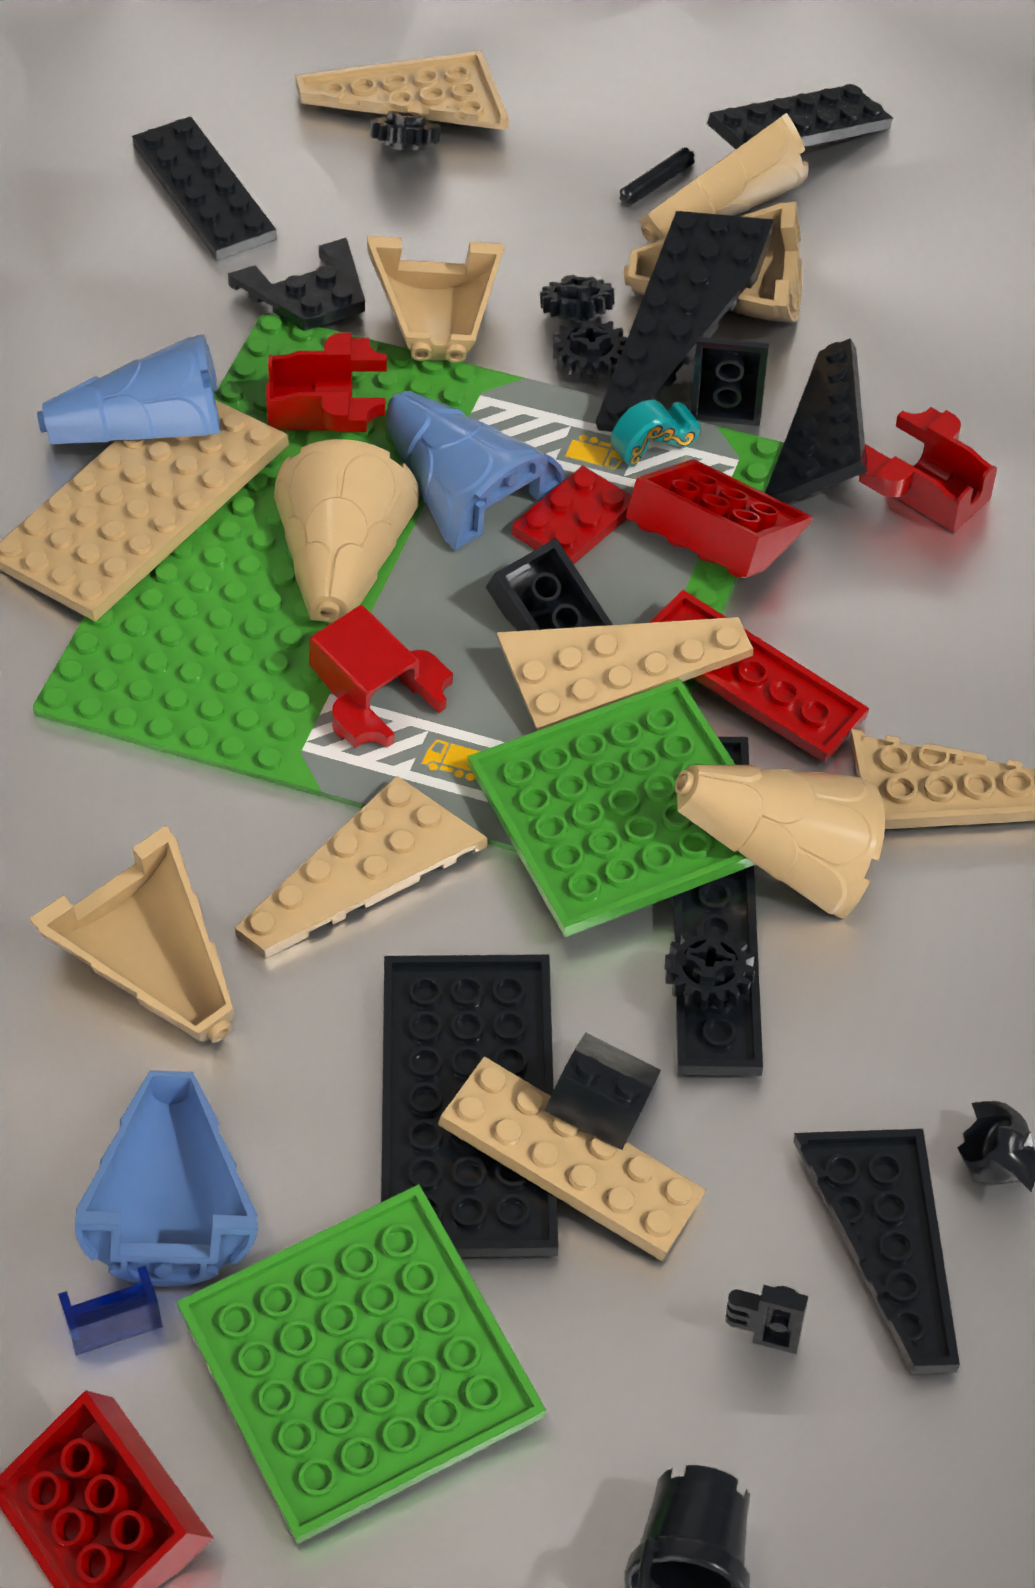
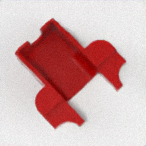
[266,333,387,432]
[858,407,997,533]
[309,605,453,748]

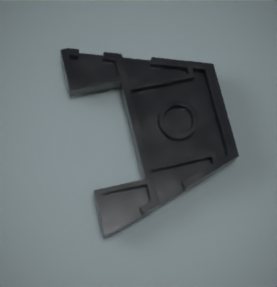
[228,238,365,331]

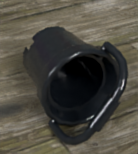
[624,1465,750,1588]

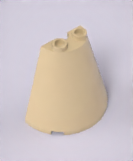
[367,236,504,363]

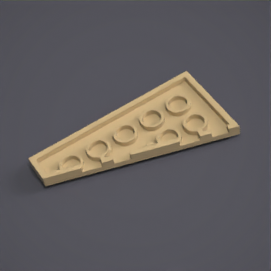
[850,728,1035,829]

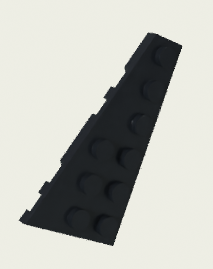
[765,338,867,504]
[793,1129,960,1374]

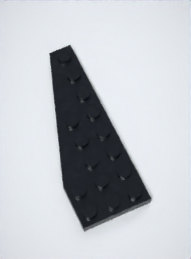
[595,211,776,432]

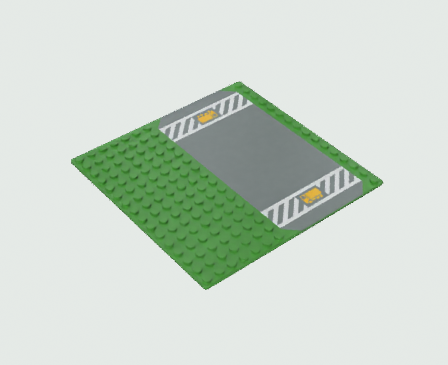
[33,314,784,852]

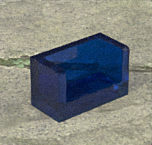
[58,1265,163,1356]

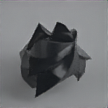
[957,1101,1035,1192]

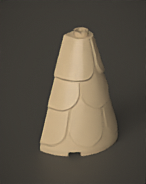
[638,113,808,243]
[624,202,802,323]
[274,439,420,622]
[675,765,885,919]
[29,825,234,1043]

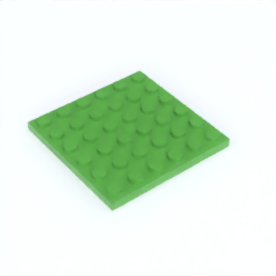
[467,679,756,937]
[176,1184,547,1545]

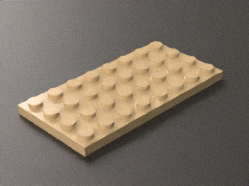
[0,400,289,622]

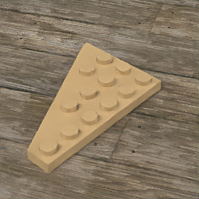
[295,51,509,130]

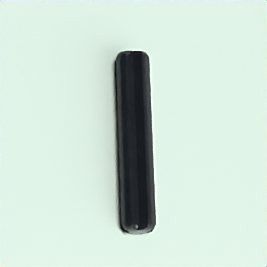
[619,147,695,206]

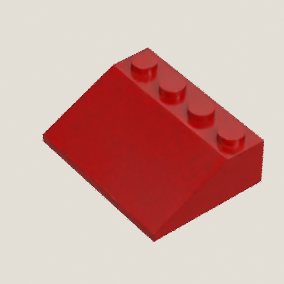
[626,459,813,578]
[0,1390,214,1588]

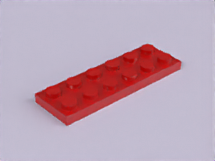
[649,590,869,764]

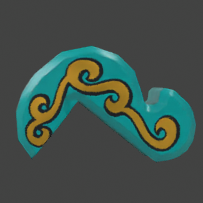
[611,400,701,467]

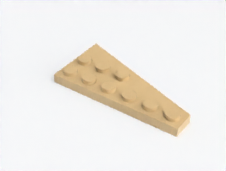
[497,617,753,731]
[235,776,488,959]

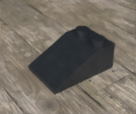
[690,337,769,426]
[486,538,613,631]
[544,1032,661,1150]

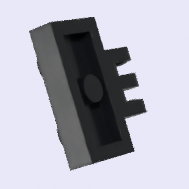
[725,1285,809,1354]

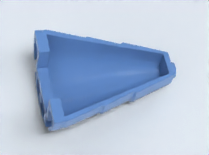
[37,334,220,444]
[386,391,565,551]
[75,1070,258,1287]

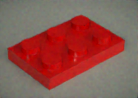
[512,465,632,564]

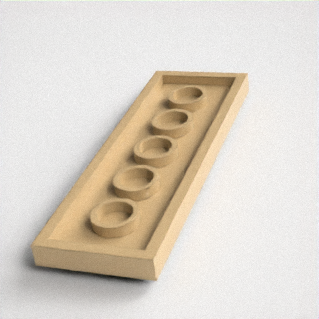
[438,1056,706,1262]

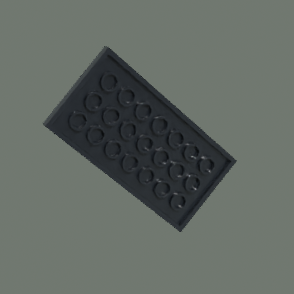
[381,954,558,1257]

